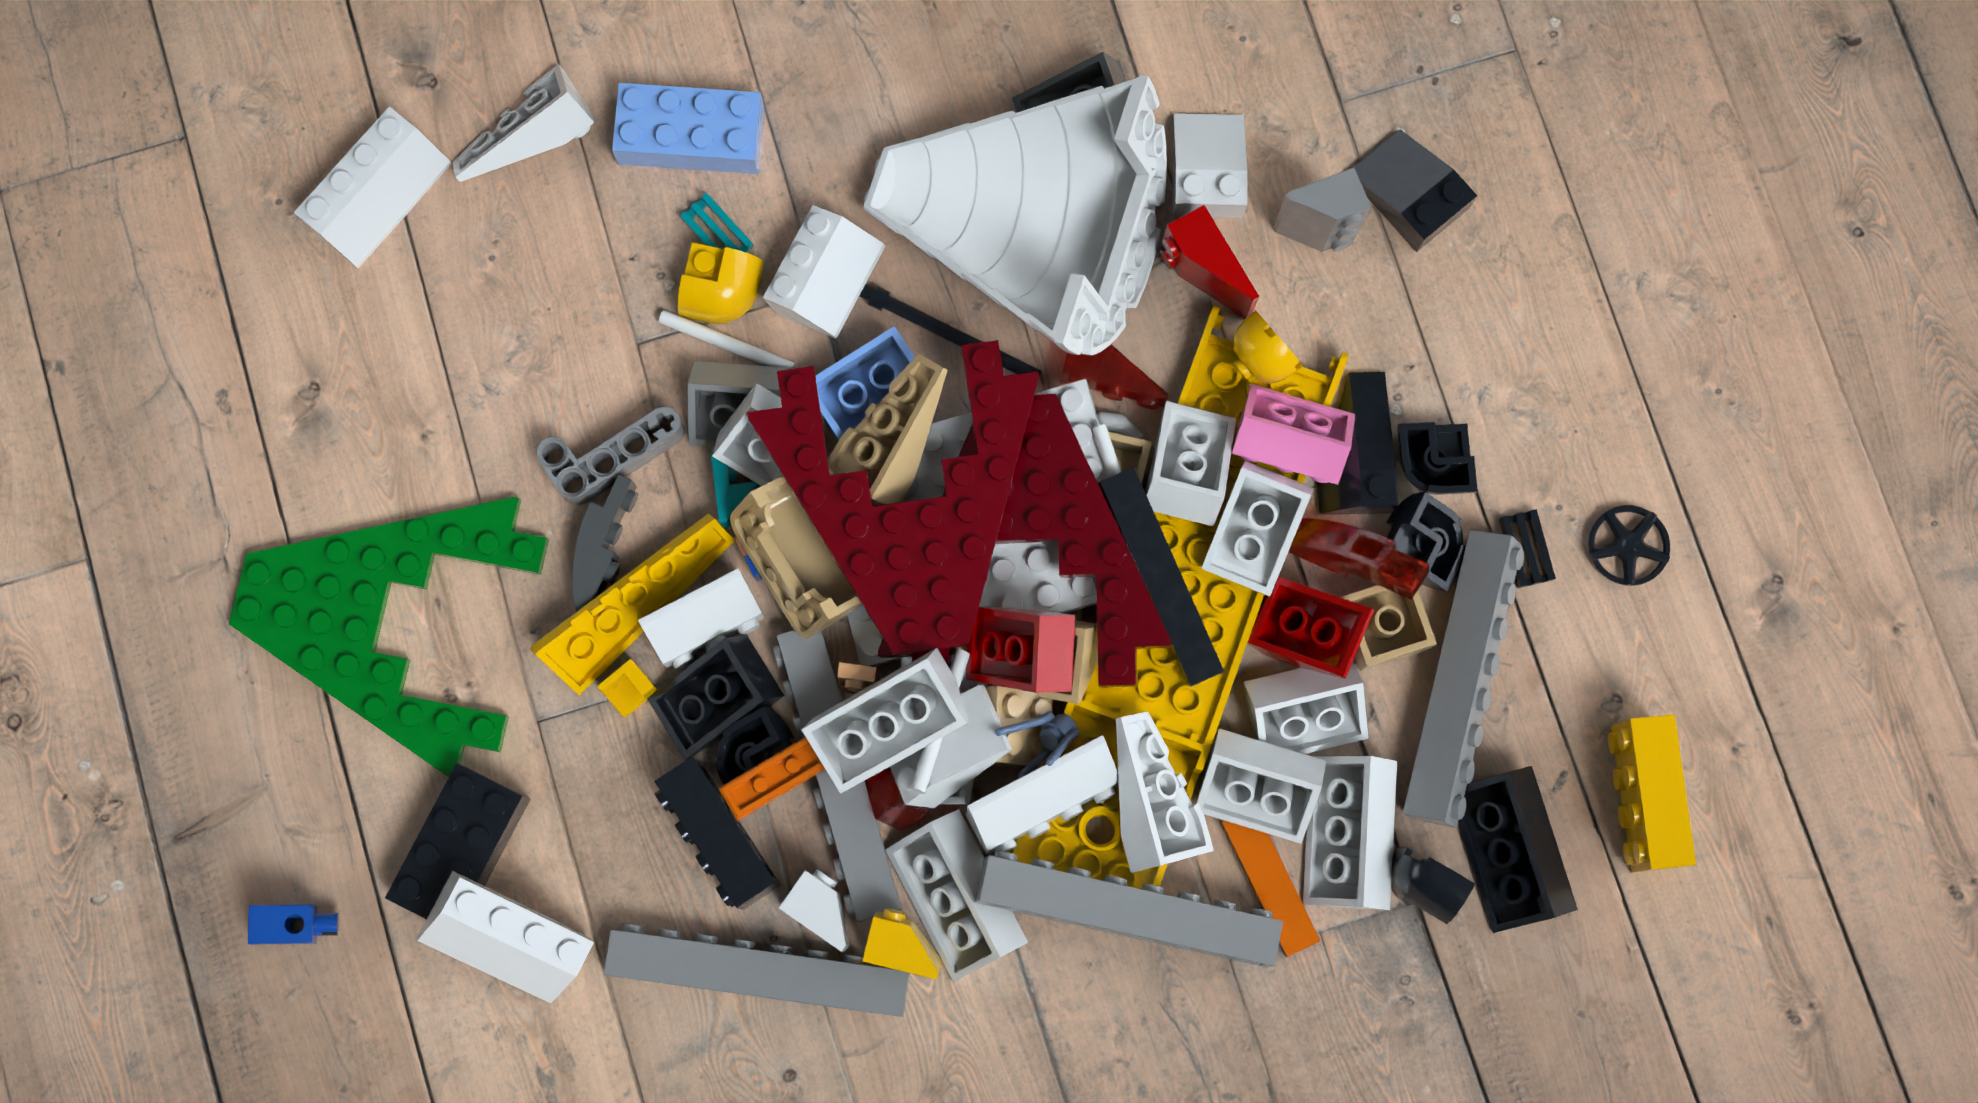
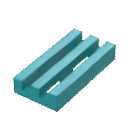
[680,192,754,253]

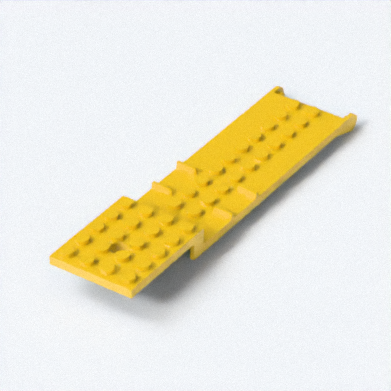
[1012,305,1349,889]

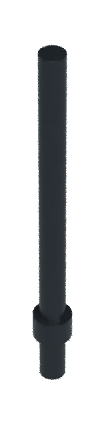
[859,284,1042,377]

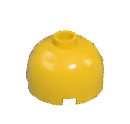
[1233,310,1303,383]

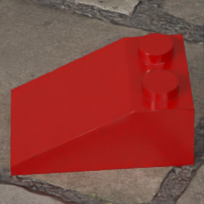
[1160,205,1260,319]
[1247,577,1374,679]
[966,606,1075,693]

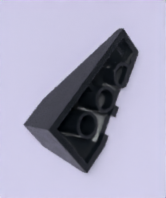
[1317,372,1398,515]

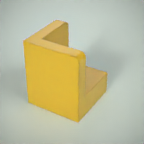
[597,659,658,717]

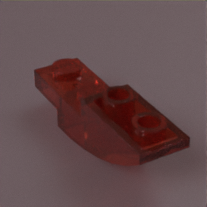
[1289,518,1429,600]

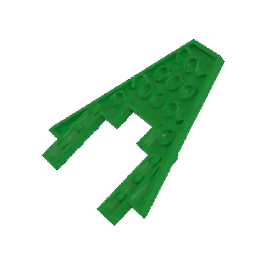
[229,497,549,777]

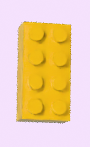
[1608,714,1696,873]

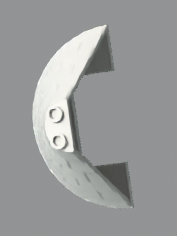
[863,75,1167,355]

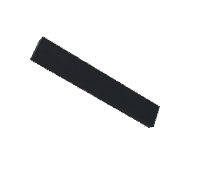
[1098,467,1225,687]

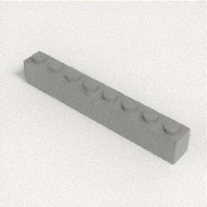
[1403,530,1524,828]
[773,630,902,922]
[975,851,1283,967]
[603,923,910,1017]

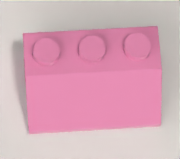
[1232,384,1355,485]

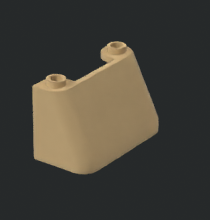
[730,468,863,639]

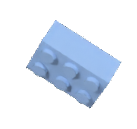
[815,326,915,443]

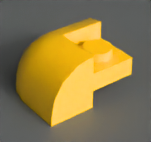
[678,242,765,324]

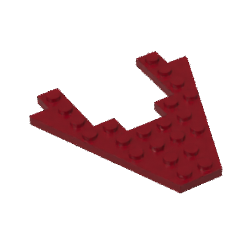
[747,340,1039,656]
[878,394,1172,688]

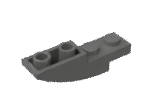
[572,474,638,612]

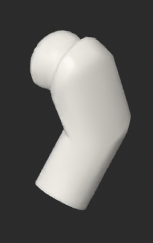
[1096,412,1144,439]

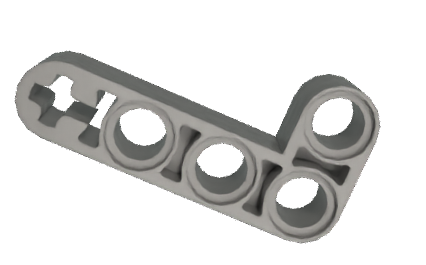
[536,407,685,505]

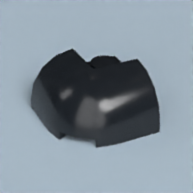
[1397,422,1478,495]
[1378,492,1466,592]
[714,706,795,785]
[1391,847,1476,924]

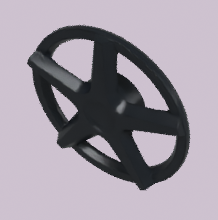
[1588,505,1670,586]

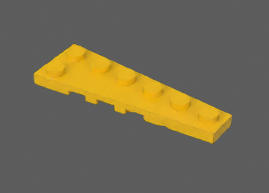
[529,513,735,696]

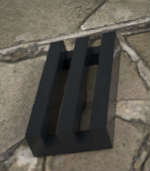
[1499,509,1556,589]

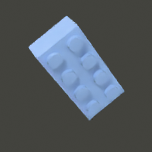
[612,83,764,174]

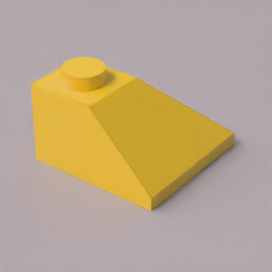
[863,908,942,980]

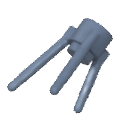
[995,711,1079,779]

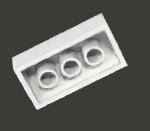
[294,107,452,269]
[801,648,968,794]
[966,735,1119,855]
[1303,756,1397,910]
[885,809,1028,982]
[416,871,594,1003]

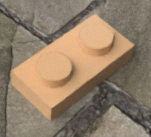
[837,662,879,694]

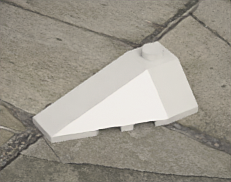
[452,64,594,182]
[1116,711,1214,873]

